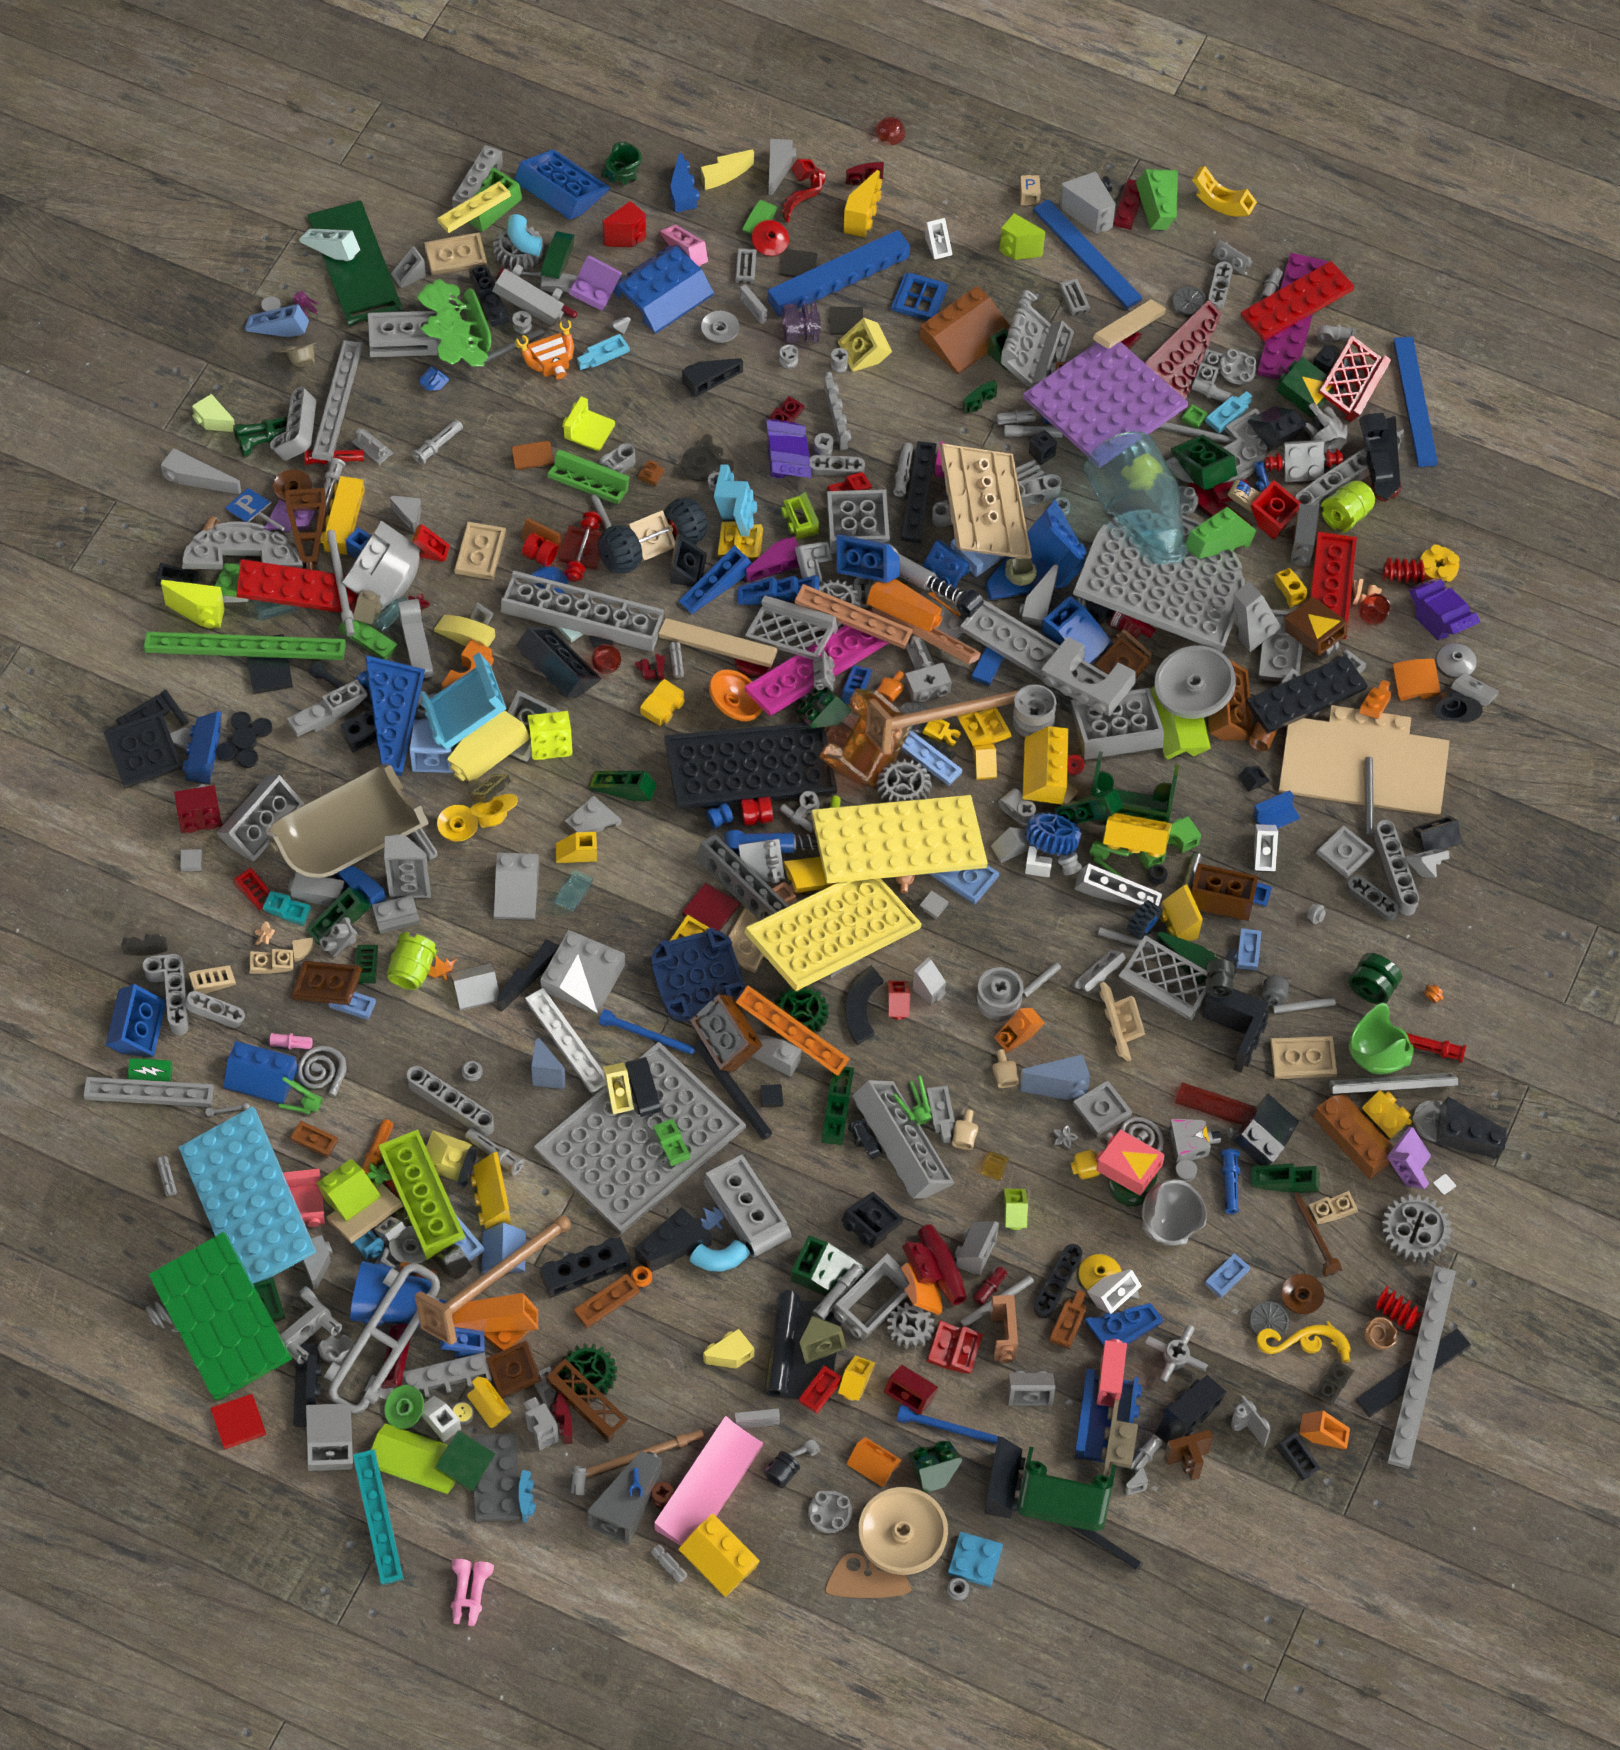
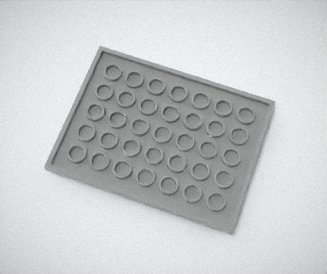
[534,1042,746,1235]

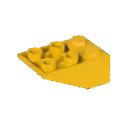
[844,170,882,238]

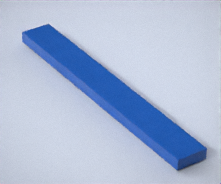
[1033,199,1142,310]
[1393,337,1438,467]

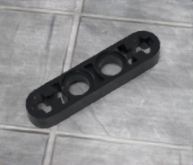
[1034,1244,1083,1318]

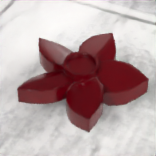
[408,593,430,613]

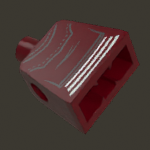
[1108,611,1157,639]

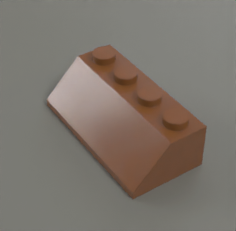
[1208,660,1253,741]
[1313,1094,1394,1180]

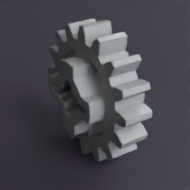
[887,1302,934,1349]

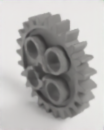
[1381,1194,1452,1262]

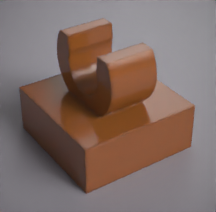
[638,460,665,487]

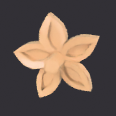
[255,921,275,945]

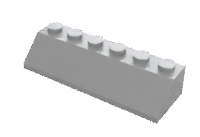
[852,1080,954,1198]

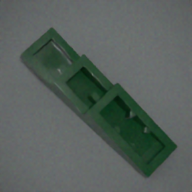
[821,1066,854,1146]

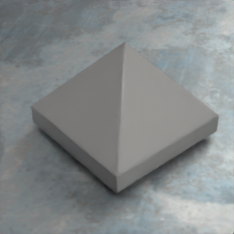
[607,317,631,334]
[470,603,493,625]

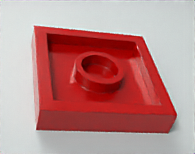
[210,1394,267,1450]

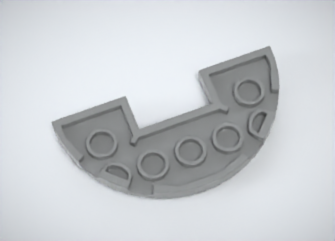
[1164,408,1267,483]
[182,522,303,570]

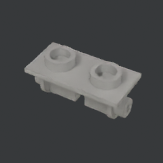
[1213,240,1253,275]
[352,428,393,465]
[905,635,934,670]
[813,650,835,691]

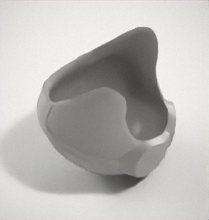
[1141,1179,1207,1246]

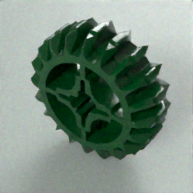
[775,986,829,1033]
[558,1343,617,1402]

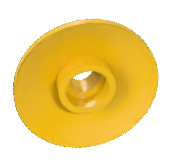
[437,805,478,841]
[1078,1254,1121,1291]

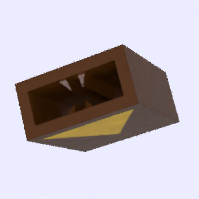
[1284,597,1347,656]

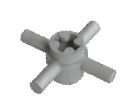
[1145,1325,1208,1383]

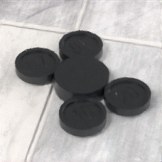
[216,711,273,768]

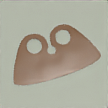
[826,1553,911,1598]

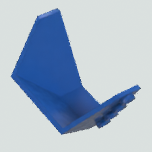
[985,499,1087,600]

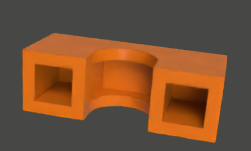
[441,640,494,690]

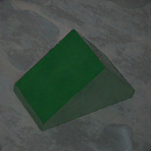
[988,327,1008,370]

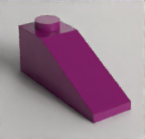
[746,537,799,583]

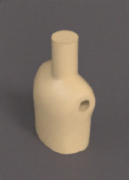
[992,1049,1019,1088]
[952,1109,978,1150]

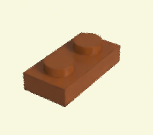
[290,1120,338,1158]

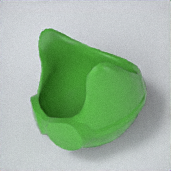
[1348,1003,1414,1075]

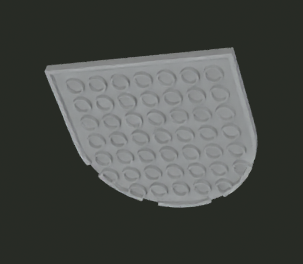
[1073,510,1245,652]

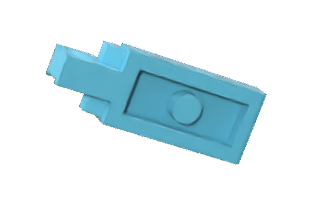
[577,334,630,370]
[1205,391,1252,433]

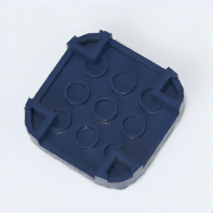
[651,928,745,1021]

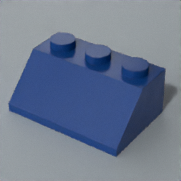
[836,534,900,583]
[183,711,221,784]
[106,984,166,1058]
[223,1041,298,1104]

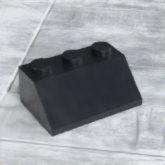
[985,1436,1026,1519]

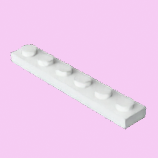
[525,988,606,1096]

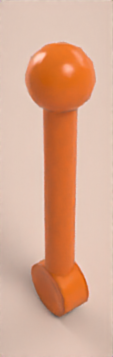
[928,592,961,618]

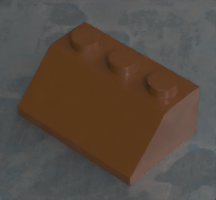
[1191,863,1258,921]

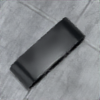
[625,1057,661,1117]

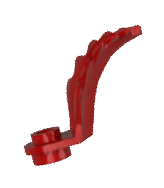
[782,168,825,223]

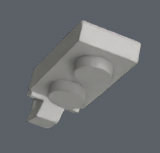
[926,1085,955,1144]

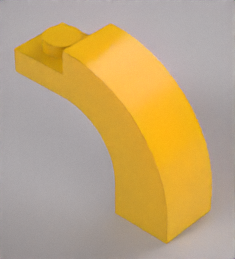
[1192,166,1257,217]

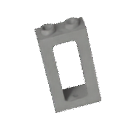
[832,1254,910,1341]

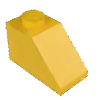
[838,1355,875,1401]

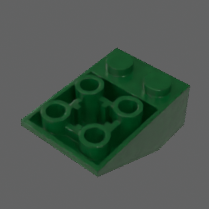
[791,1235,868,1296]

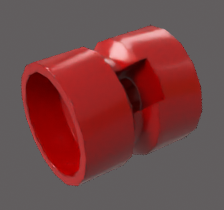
[522,533,559,567]
[741,796,773,826]

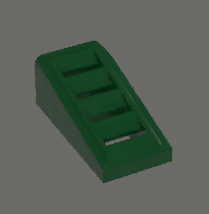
[355,945,378,984]

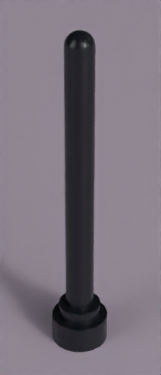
[309,661,372,710]

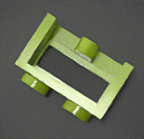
[781,491,819,541]

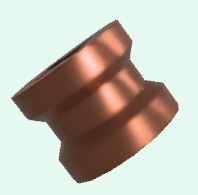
[652,1482,674,1509]

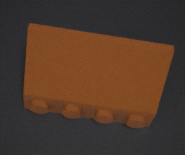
[920,286,1010,374]

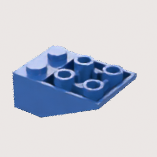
[1042,596,1112,664]

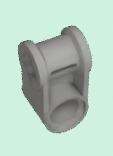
[598,443,636,473]
[998,788,1036,827]

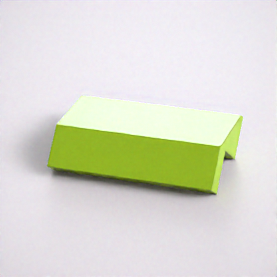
[1150,686,1211,759]
[371,1423,455,1494]

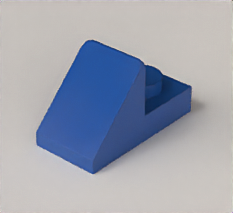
[440,1327,485,1358]

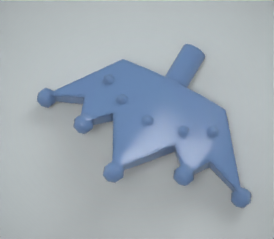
[700,1207,724,1231]

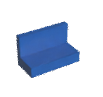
[1253,790,1300,829]

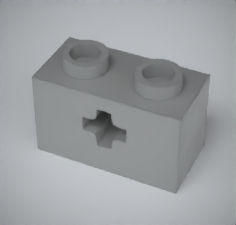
[905,663,952,702]

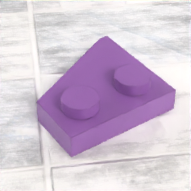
[264,499,316,532]

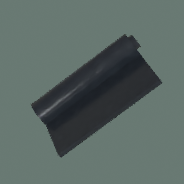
[764,1290,841,1402]

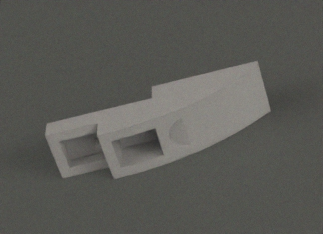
[287,680,367,737]

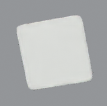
[1434,1174,1456,1195]

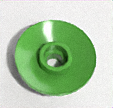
[385,1385,424,1429]

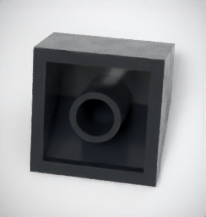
[1247,406,1306,451]

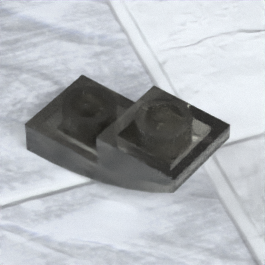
[121,934,168,956]
[1313,1359,1354,1406]

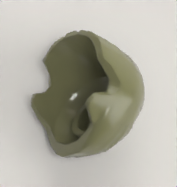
[1005,558,1037,586]

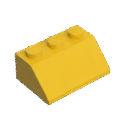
[1103,813,1172,857]
[470,1152,511,1230]
[678,1513,760,1597]

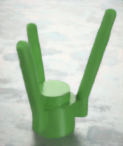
[1090,840,1133,877]
[893,1075,932,1125]
[278,1077,323,1115]

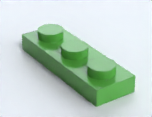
[338,615,398,660]

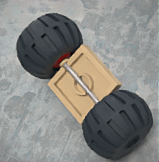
[598,498,708,574]

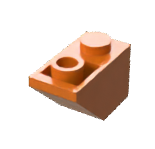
[994,1008,1045,1053]

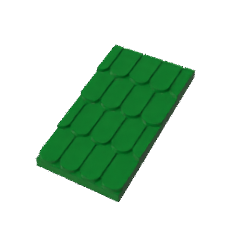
[149,1232,293,1401]

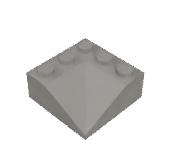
[827,490,890,554]
[541,930,625,1015]

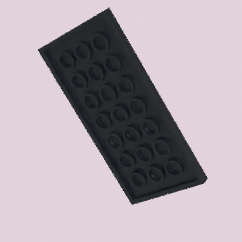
[664,723,838,809]

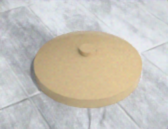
[858,1487,948,1575]

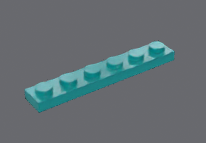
[353,1449,404,1585]

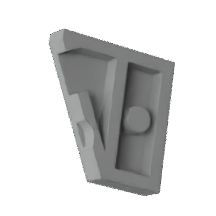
[565,796,622,833]

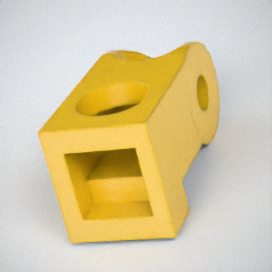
[1274,568,1307,608]

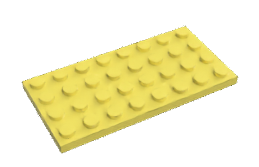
[811,795,988,883]
[744,878,922,991]

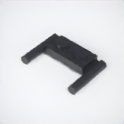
[116,689,189,726]

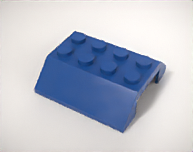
[613,245,714,334]

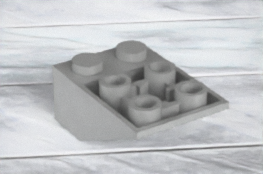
[306,1403,353,1471]

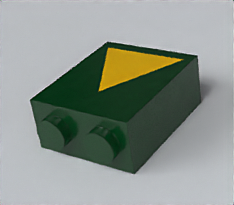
[1276,356,1334,418]

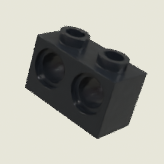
[340,710,377,753]

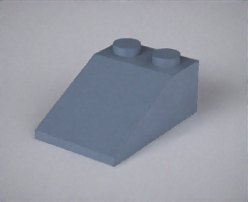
[1019,1054,1090,1100]

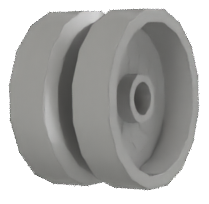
[976,967,1024,1021]

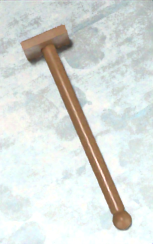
[865,687,1023,754]
[415,1216,571,1345]

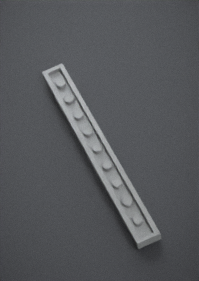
[1387,1266,1456,1469]

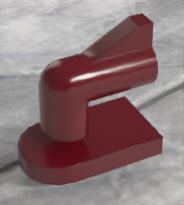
[635,653,665,681]

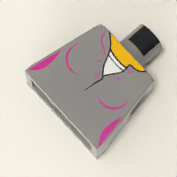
[1169,1119,1221,1164]

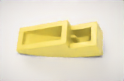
[701,149,754,190]
[434,615,495,647]

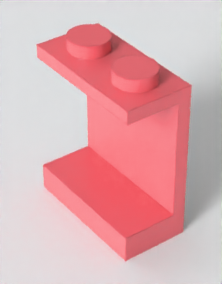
[283,1168,325,1227]

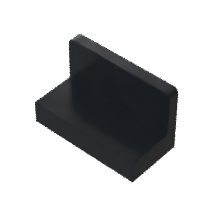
[1413,816,1462,852]

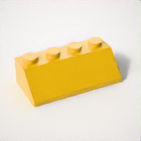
[1022,726,1068,804]

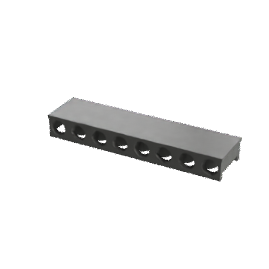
[500,571,664,652]

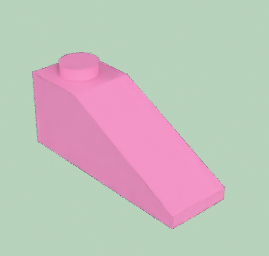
[660,224,708,267]

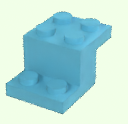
[714,465,757,537]

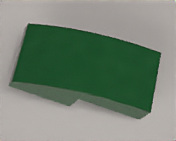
[963,380,998,414]

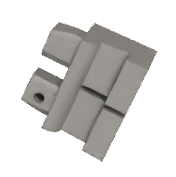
[524,1397,559,1451]

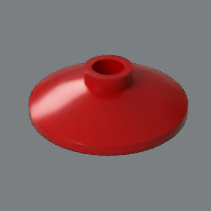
[752,220,789,256]

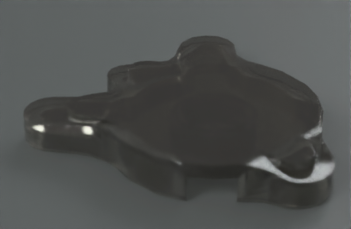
[677,434,734,481]

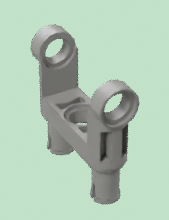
[280,1286,342,1364]

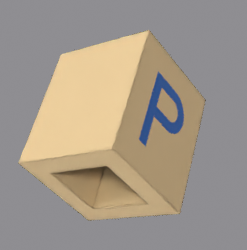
[1020,175,1041,205]

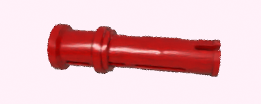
[305,449,364,466]
[1406,1032,1467,1063]

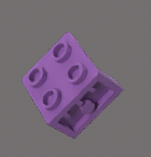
[569,255,622,312]
[1387,1127,1431,1189]

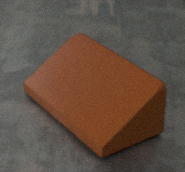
[512,441,554,470]
[521,518,561,548]

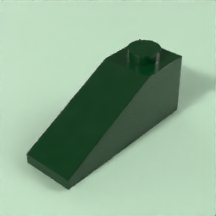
[589,771,657,801]
[306,887,372,945]
[1156,931,1218,984]

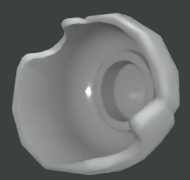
[318,1335,354,1365]

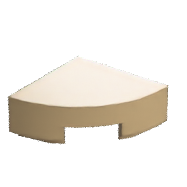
[292,938,313,962]

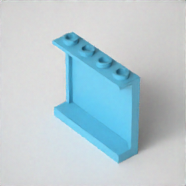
[420,652,507,749]

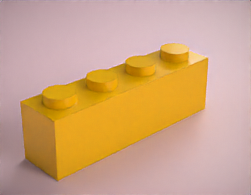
[321,476,365,555]

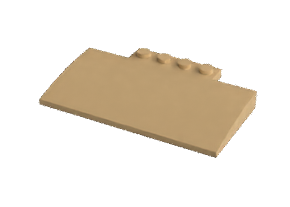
[1279,705,1450,817]

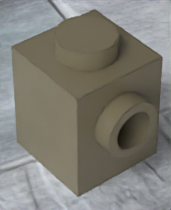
[353,591,382,624]

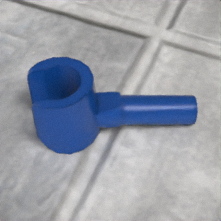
[629,1468,643,1497]

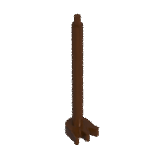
[1294,1193,1343,1277]

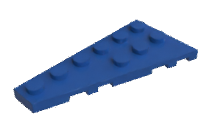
[365,655,425,776]

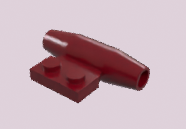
[902,1224,967,1306]

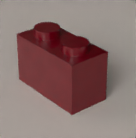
[883,1364,938,1415]

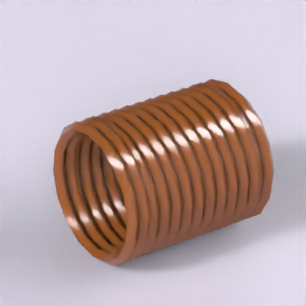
[1249,721,1277,751]

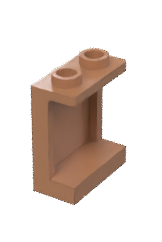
[990,1295,1018,1363]

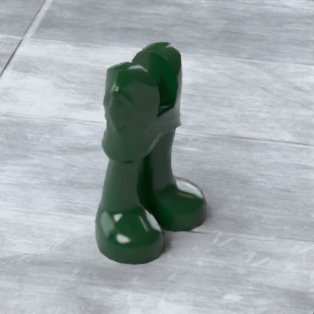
[233,417,288,458]

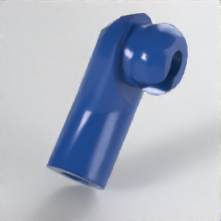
[1254,461,1269,491]

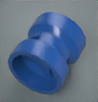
[706,803,733,829]

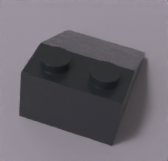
[1232,1093,1299,1165]

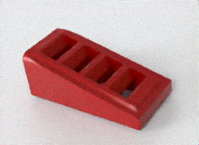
[233,867,270,911]

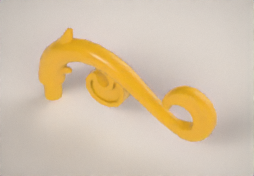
[1256,1321,1351,1363]

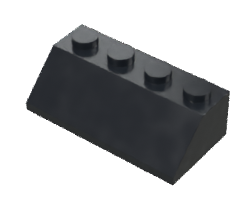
[516,627,602,698]

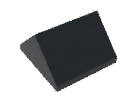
[670,534,707,587]

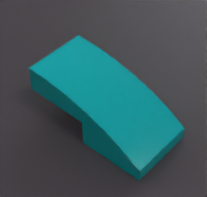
[263,891,311,926]

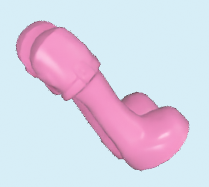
[451,1559,494,1626]

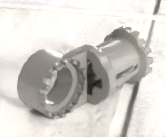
[1317,324,1356,344]

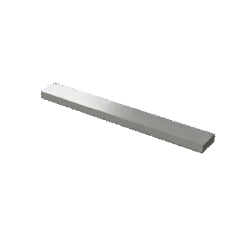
[312,340,362,461]

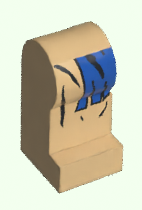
[1228,480,1261,514]

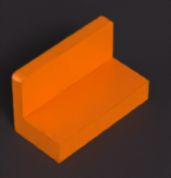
[847,1437,902,1487]

